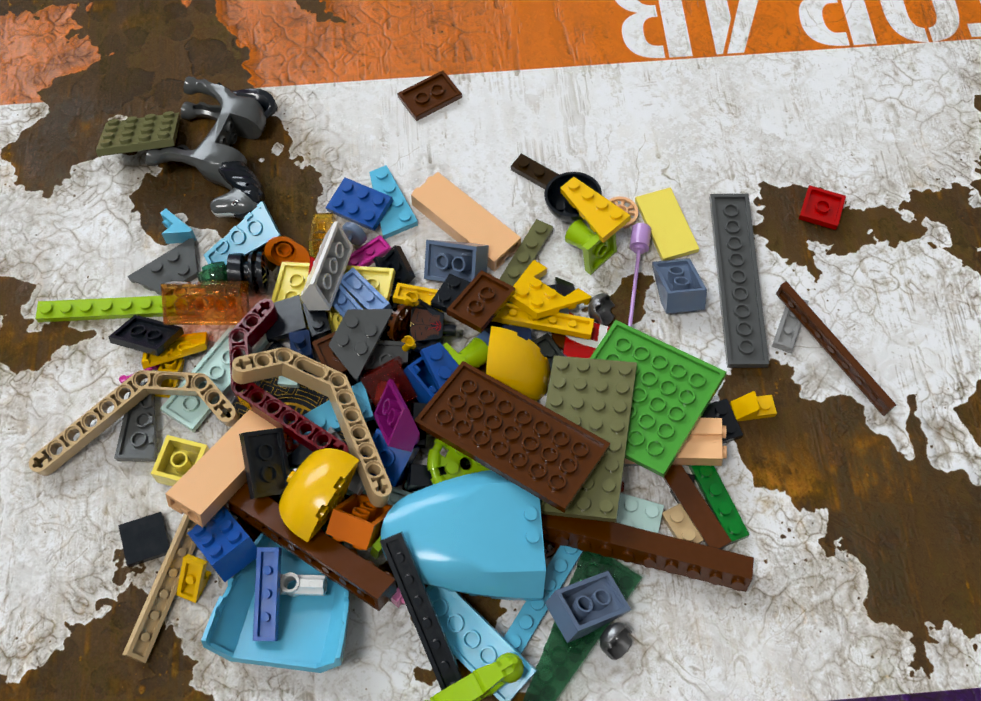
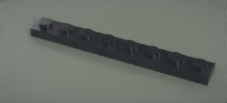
[380,531,463,691]

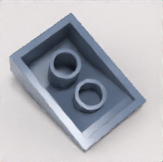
[424,240,489,282]
[652,258,707,314]
[545,571,631,643]

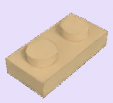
[662,504,703,544]

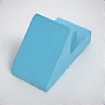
[160,209,196,244]

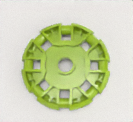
[427,438,490,485]

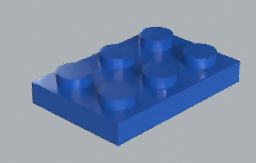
[326,177,394,231]

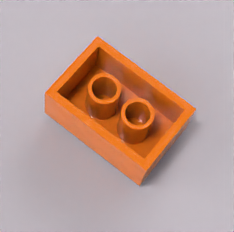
[326,493,392,551]

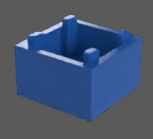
[399,356,438,404]
[363,428,420,487]

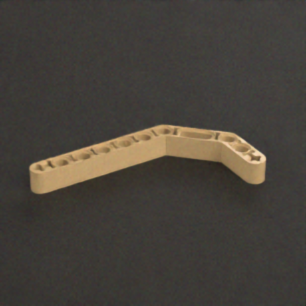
[232,347,392,508]
[29,370,240,476]

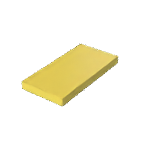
[635,187,699,261]

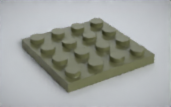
[96,111,181,157]

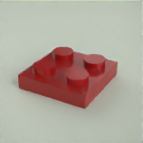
[798,185,846,230]

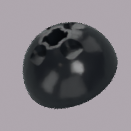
[544,172,602,223]

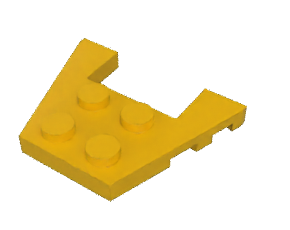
[509,260,592,319]

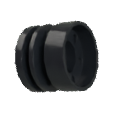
[227,252,270,295]

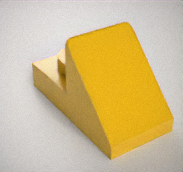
[730,391,777,422]
[176,554,212,603]

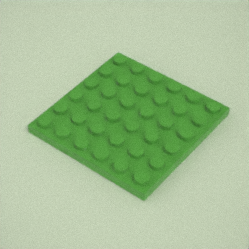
[590,320,726,478]

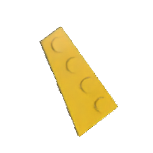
[560,177,631,243]

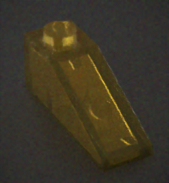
[308,213,333,259]

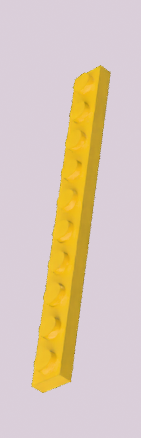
[393,283,594,340]

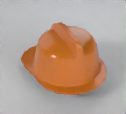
[264,236,310,267]

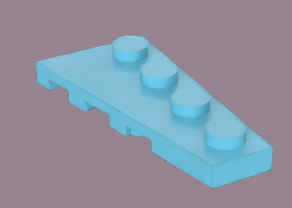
[289,380,375,446]

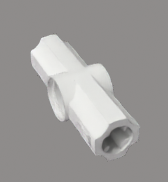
[280,572,327,597]

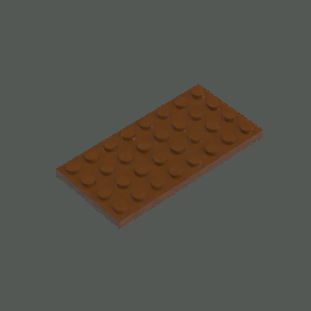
[414,361,610,513]

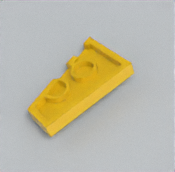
[141,332,209,369]

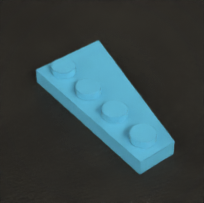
[369,165,418,239]
[204,201,281,273]

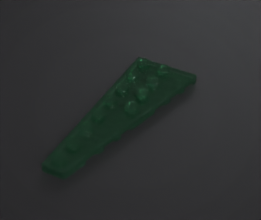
[523,551,642,701]

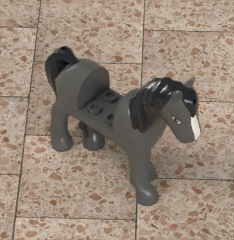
[145,76,278,219]

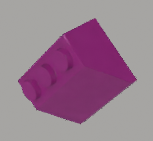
[373,379,420,452]

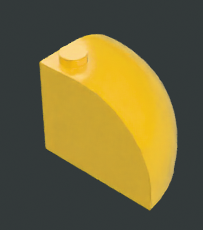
[486,326,551,401]
[279,448,360,542]

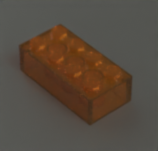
[161,281,250,325]

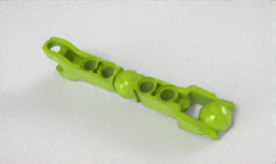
[424,652,524,701]

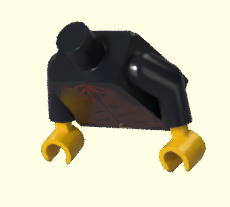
[401,291,456,353]

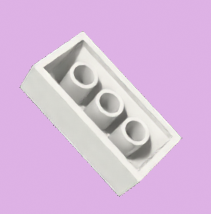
[300,221,353,311]

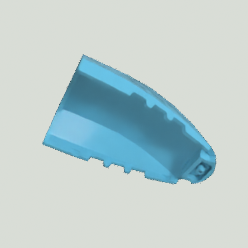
[381,470,546,601]
[201,519,350,673]

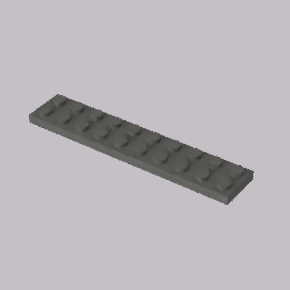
[709,193,769,368]

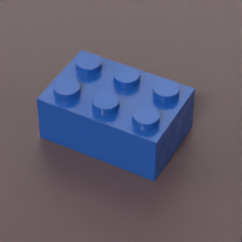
[187,506,257,582]

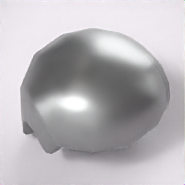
[588,293,615,326]
[600,622,632,660]

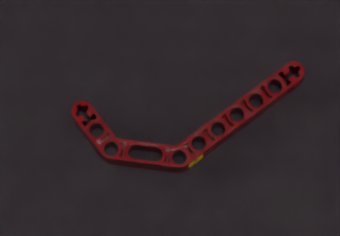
[229,299,350,454]

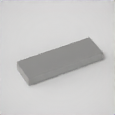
[772,299,809,353]

